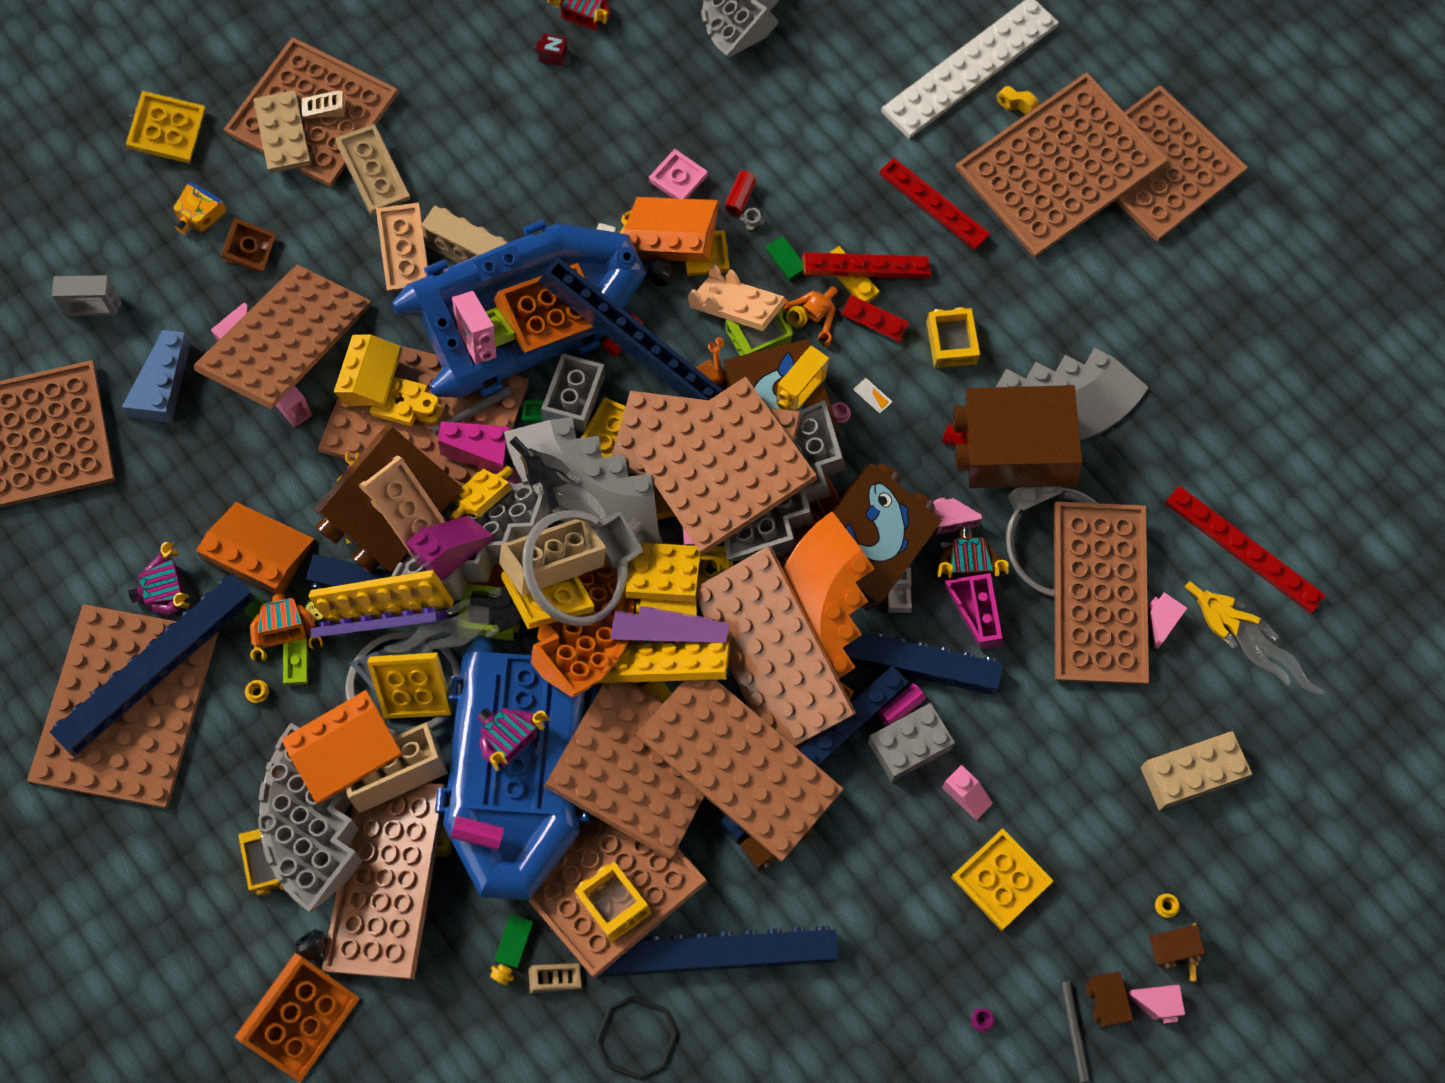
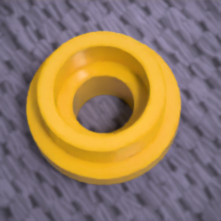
[786,306,807,328]
[245,680,269,703]
[1155,894,1180,918]
[490,963,514,985]

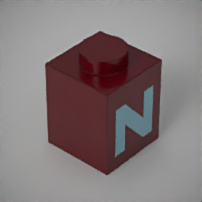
[535,33,568,67]

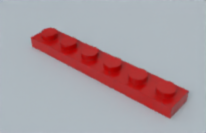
[879,157,990,251]
[802,252,931,279]

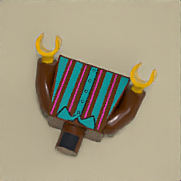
[938,527,1009,580]

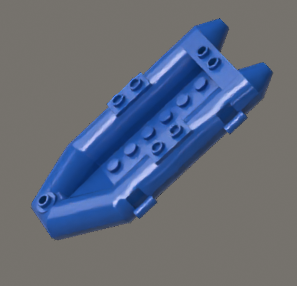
[392,220,647,398]
[435,635,600,901]

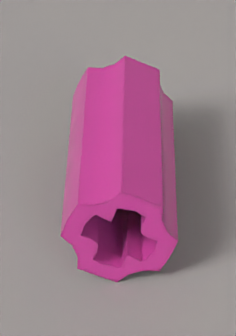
[877,683,926,726]
[450,816,504,850]

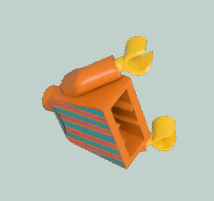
[250,594,323,662]

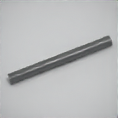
[432,386,513,436]
[1061,981,1090,1083]

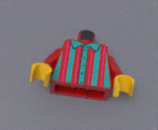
[547,0,610,31]

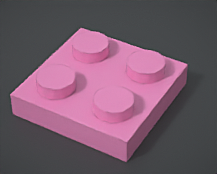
[649,149,708,199]

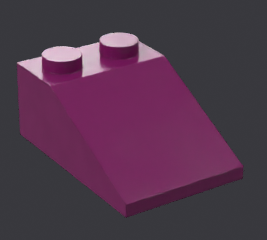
[405,516,495,581]

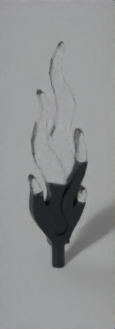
[509,436,630,566]
[384,588,523,654]

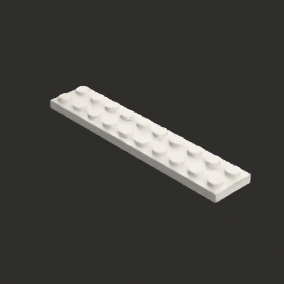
[881,0,1059,139]

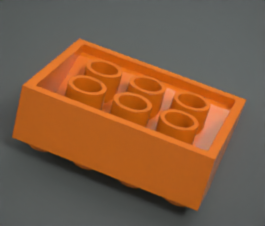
[623,197,719,263]
[493,263,595,353]
[196,502,315,595]
[281,690,403,805]
[235,953,360,1083]

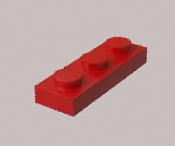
[841,295,909,342]

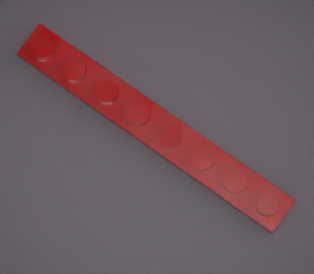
[1165,485,1326,614]

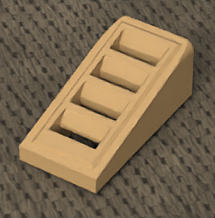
[302,91,345,119]
[529,963,582,993]

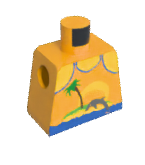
[174,181,227,235]

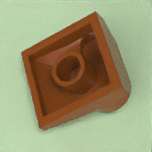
[220,218,276,273]

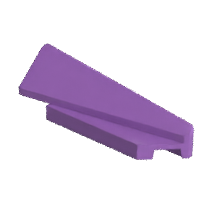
[611,605,730,643]

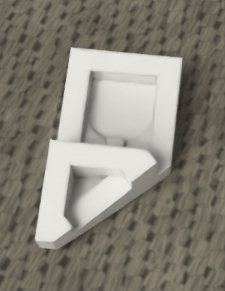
[887,568,912,613]

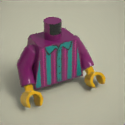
[128,542,190,616]
[477,708,550,771]

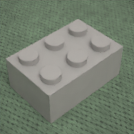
[541,353,605,433]
[868,703,955,783]

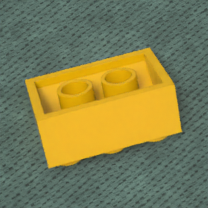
[334,335,403,406]

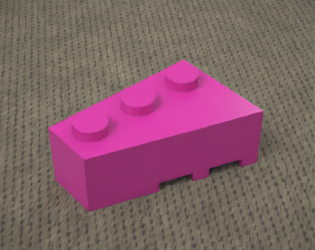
[438,421,509,474]
[945,573,1003,650]

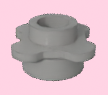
[740,208,765,231]

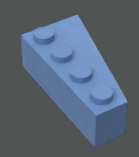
[122,330,190,423]

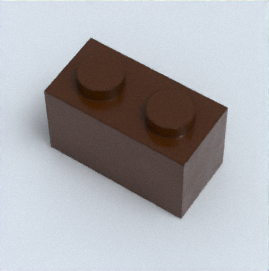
[1149,925,1207,970]
[1086,971,1133,1029]

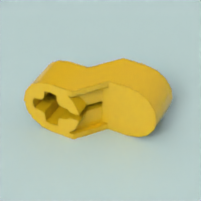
[996,86,1040,114]

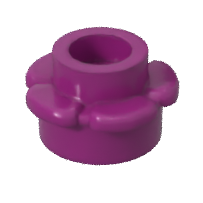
[970,1008,995,1033]

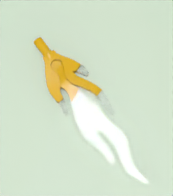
[1184,581,1325,695]

